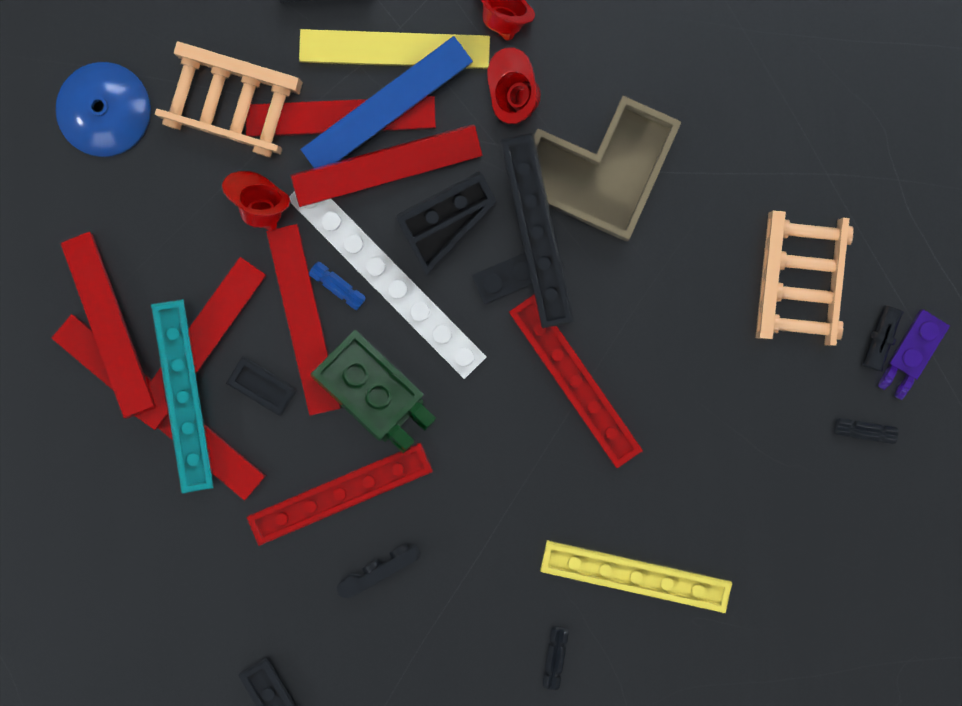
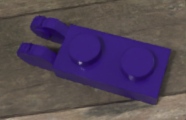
[878,309,950,400]

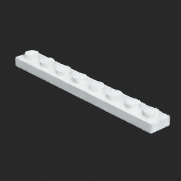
[289,191,486,379]

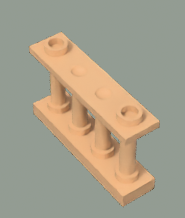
[155,41,303,158]
[756,210,853,346]

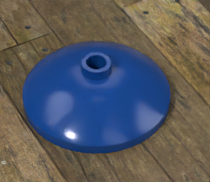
[56,62,151,157]

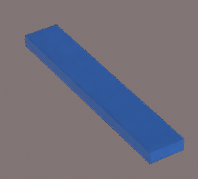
[300,36,473,168]

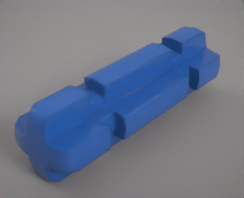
[309,262,366,310]

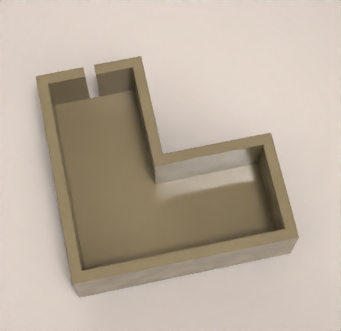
[511,96,681,242]

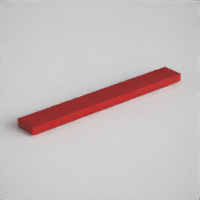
[52,314,266,501]

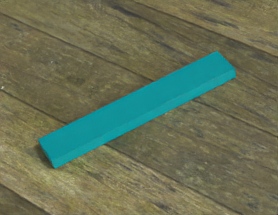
[151,299,214,493]

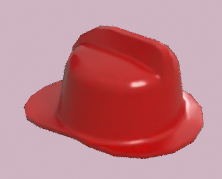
[481,0,535,41]
[487,47,541,124]
[222,171,290,231]

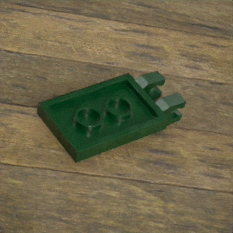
[310,330,436,453]

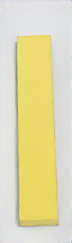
[299,29,490,69]
[540,540,732,613]

